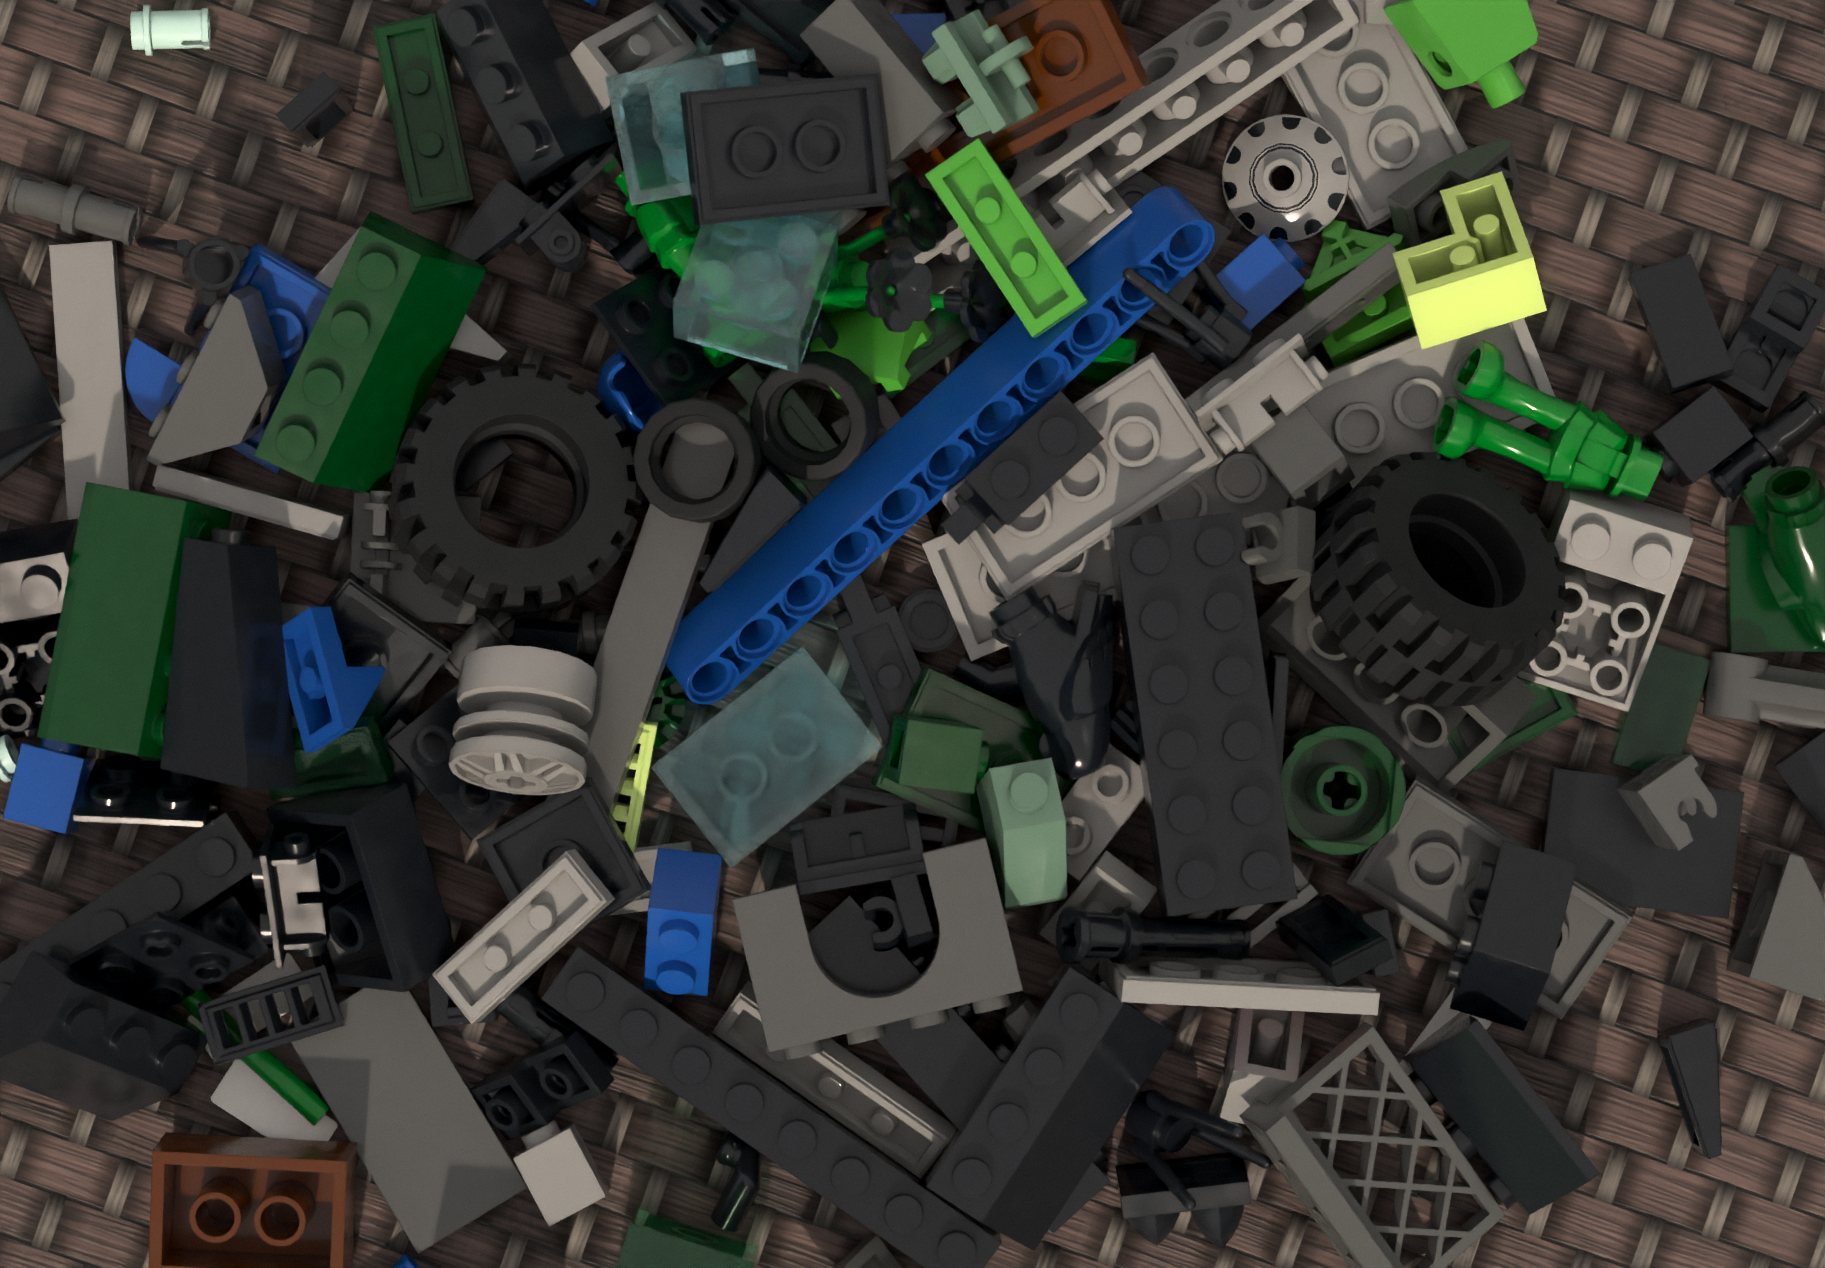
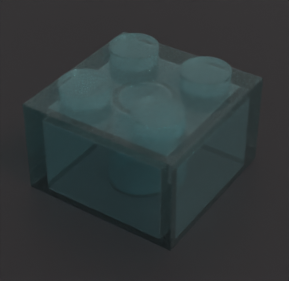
[605,48,761,206]
[673,215,838,373]

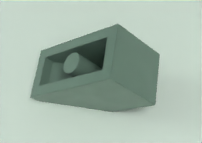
[976,758,1067,910]

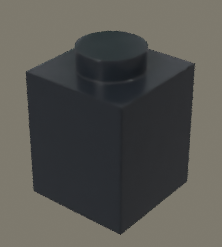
[1643,386,1753,487]

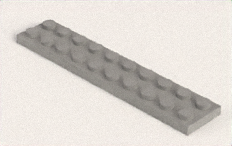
[921,318,1555,661]

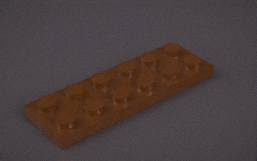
[818,0,1151,256]

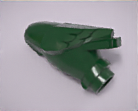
[1741,465,1825,648]

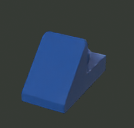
[282,607,386,753]

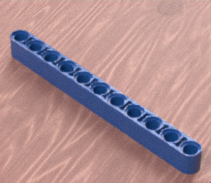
[666,186,1215,704]

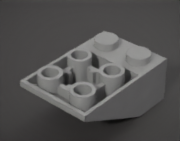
[1516,489,1694,712]

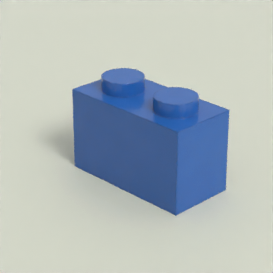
[644,848,722,996]

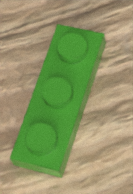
[925,138,1089,338]

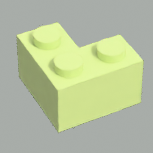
[1392,171,1547,350]

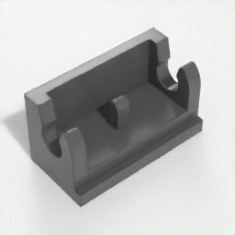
[1617,753,1717,851]

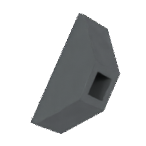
[146,285,287,466]

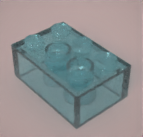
[651,646,884,868]

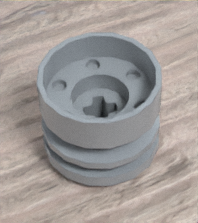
[449,645,597,796]

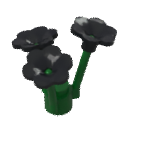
[808,173,1002,342]

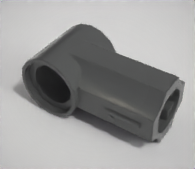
[1702,652,1825,729]

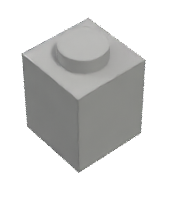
[513,1120,610,1226]

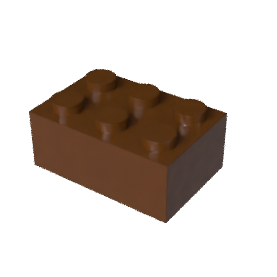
[148,1132,357,1268]

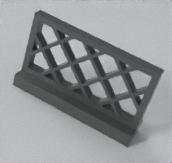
[1239,1022,1505,1268]

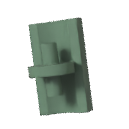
[922,9,1040,137]

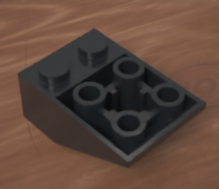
[0,518,78,739]

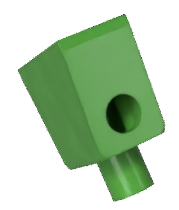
[1383,0,1539,109]

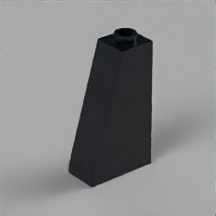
[160,527,297,789]

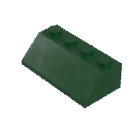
[254,211,488,493]
[37,482,232,759]

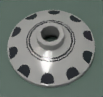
[1222,114,1349,242]

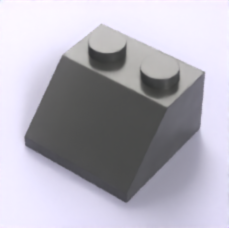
[1726,850,1825,1002]

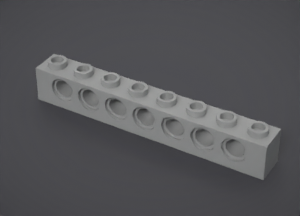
[884,0,1360,311]

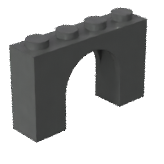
[670,0,963,279]
[732,837,1023,1060]

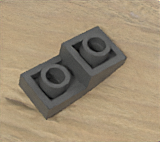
[1387,139,1521,249]

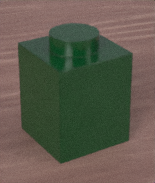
[885,714,989,794]

